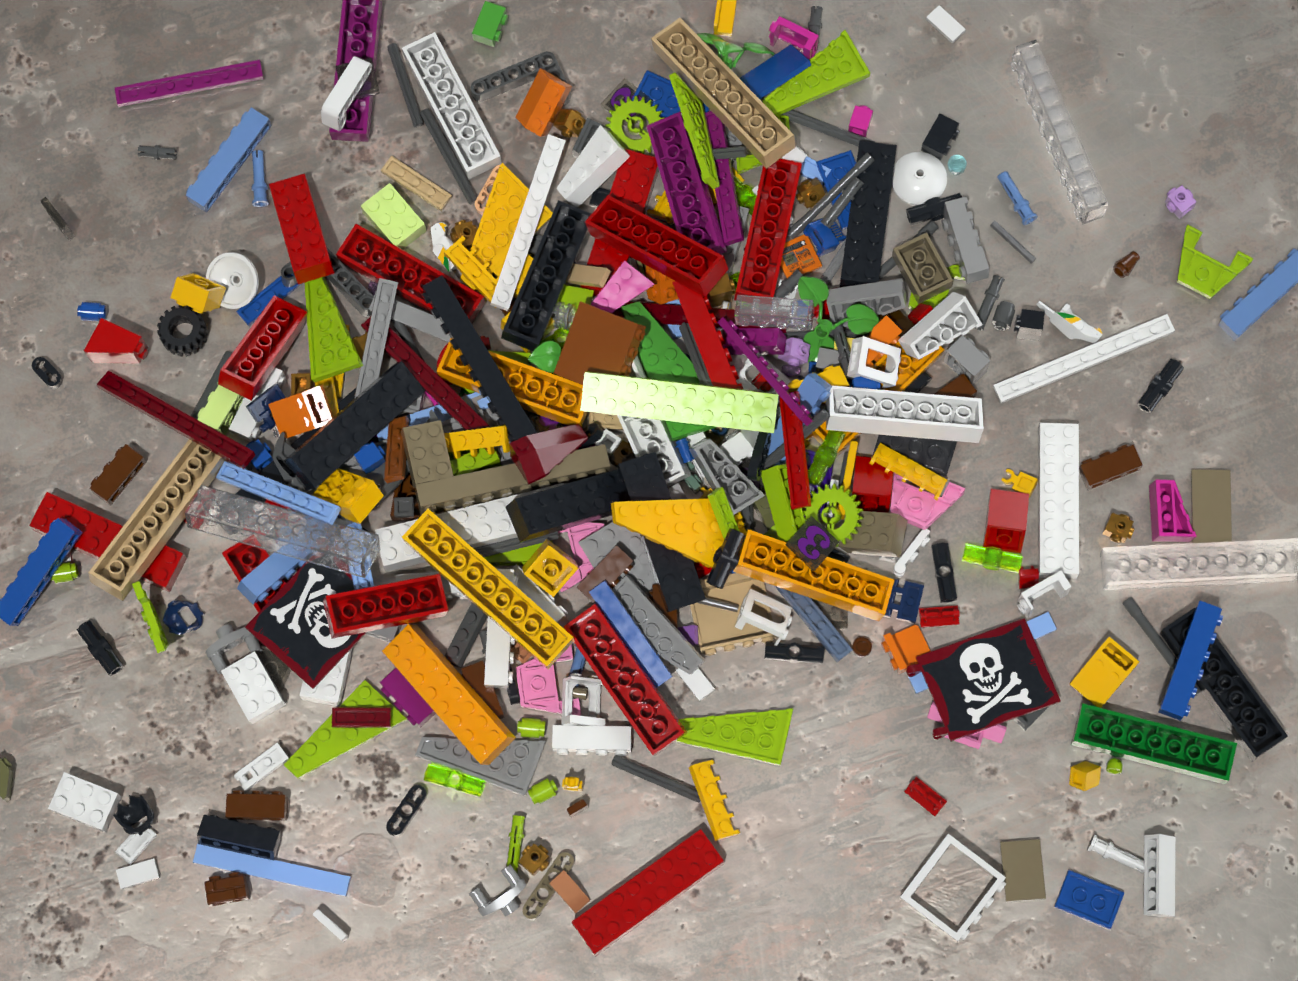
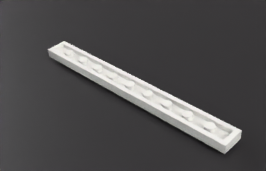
[490,134,566,311]
[993,314,1175,404]

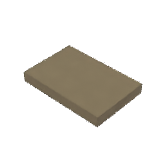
[1000,839,1046,902]

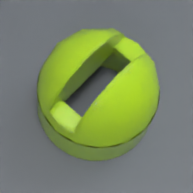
[1106,758,1123,774]

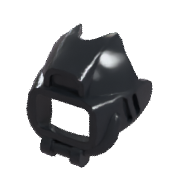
[113,795,154,836]

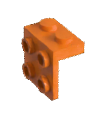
[645,265,679,304]
[881,625,931,675]

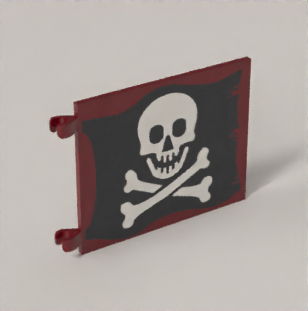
[245,538,367,689]
[906,618,1061,742]

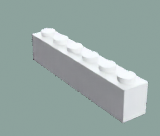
[484,569,518,688]

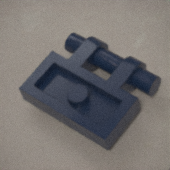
[246,384,286,433]
[884,579,924,624]

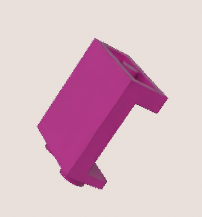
[769,16,819,60]

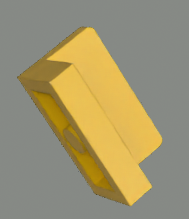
[714,0,737,36]

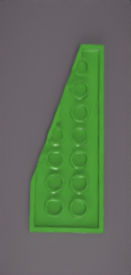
[621,302,717,441]

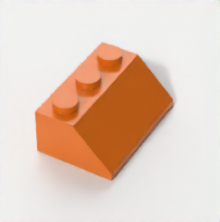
[515,68,572,137]

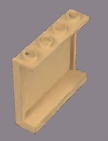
[690,573,777,656]

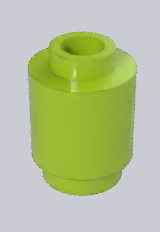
[50,562,79,584]
[517,717,546,738]
[528,778,558,804]

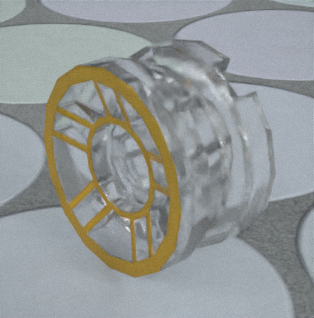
[553,302,576,330]

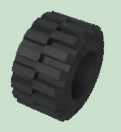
[157,305,208,357]

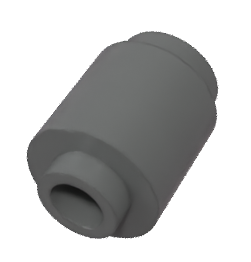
[992,301,1015,331]

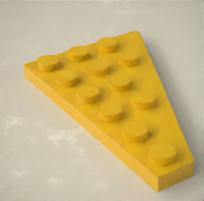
[460,163,553,291]
[611,498,724,568]

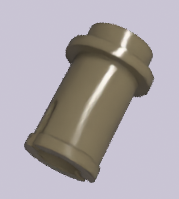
[572,687,588,701]

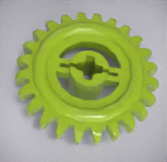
[605,96,664,154]
[803,484,863,547]

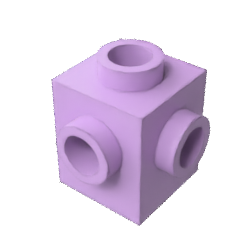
[1165,185,1196,219]
[778,337,810,367]

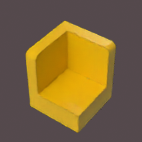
[1069,761,1101,791]

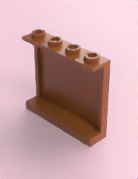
[554,301,646,385]

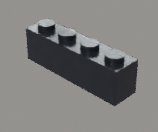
[197,815,281,861]

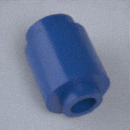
[77,302,106,322]

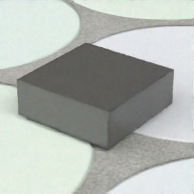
[394,497,414,518]

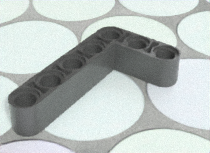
[470,51,571,105]
[281,248,374,317]

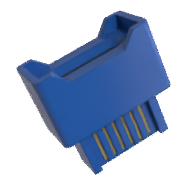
[803,218,846,257]

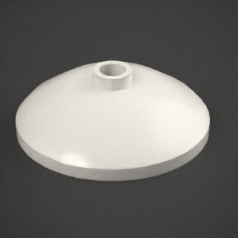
[892,152,947,206]
[206,252,259,309]

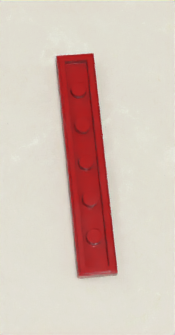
[779,391,811,510]

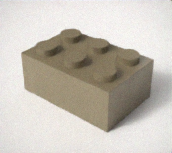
[892,232,953,304]
[401,420,453,488]
[839,511,908,558]

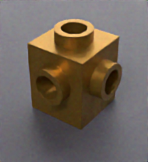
[553,109,586,138]
[796,178,825,209]
[450,220,478,248]
[1103,513,1135,543]
[518,844,550,876]

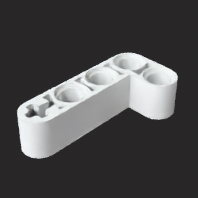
[321,56,372,131]

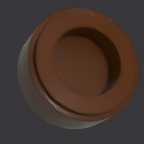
[852,637,872,658]

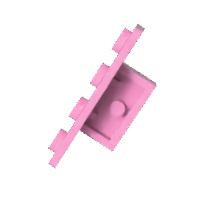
[927,702,1007,749]

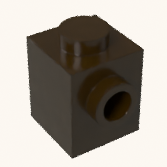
[610,440,636,467]

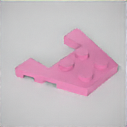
[890,473,965,530]
[558,522,605,592]
[516,645,581,716]

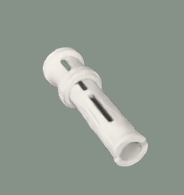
[1087,834,1144,873]

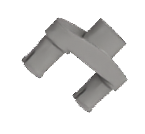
[205,624,263,674]
[469,864,527,917]

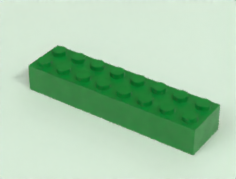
[1071,703,1237,785]

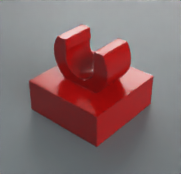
[750,372,772,392]
[1018,566,1039,589]

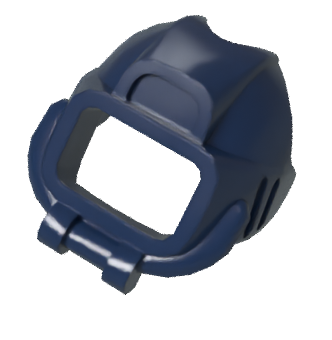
[162,600,205,635]

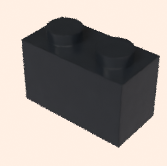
[921,113,960,161]
[1014,309,1045,341]

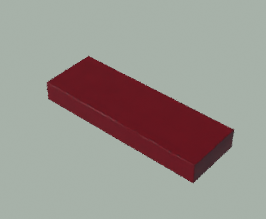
[332,708,391,728]

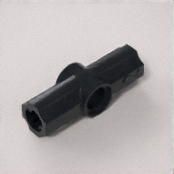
[906,193,962,226]
[1137,359,1184,414]
[706,529,746,589]
[931,543,957,603]
[77,620,124,676]
[764,642,824,664]

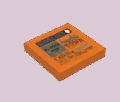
[780,235,822,279]

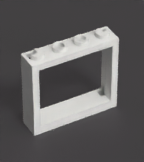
[900,834,1006,942]

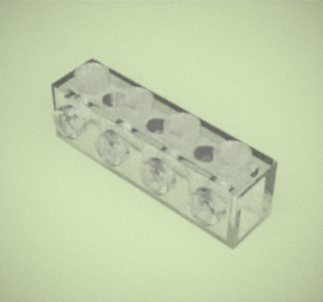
[734,295,814,330]

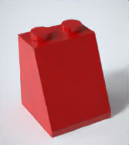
[83,318,148,364]
[852,456,893,513]
[983,489,1029,554]

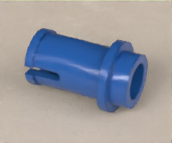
[675,438,694,464]

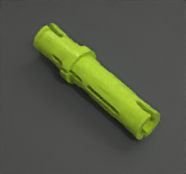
[507,815,525,873]

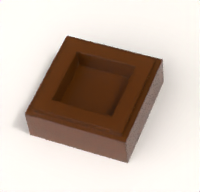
[567,799,588,818]

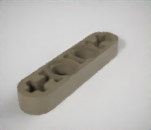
[522,852,574,920]

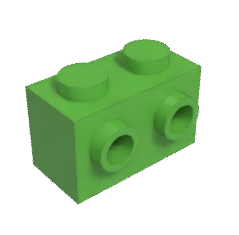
[472,1,508,47]

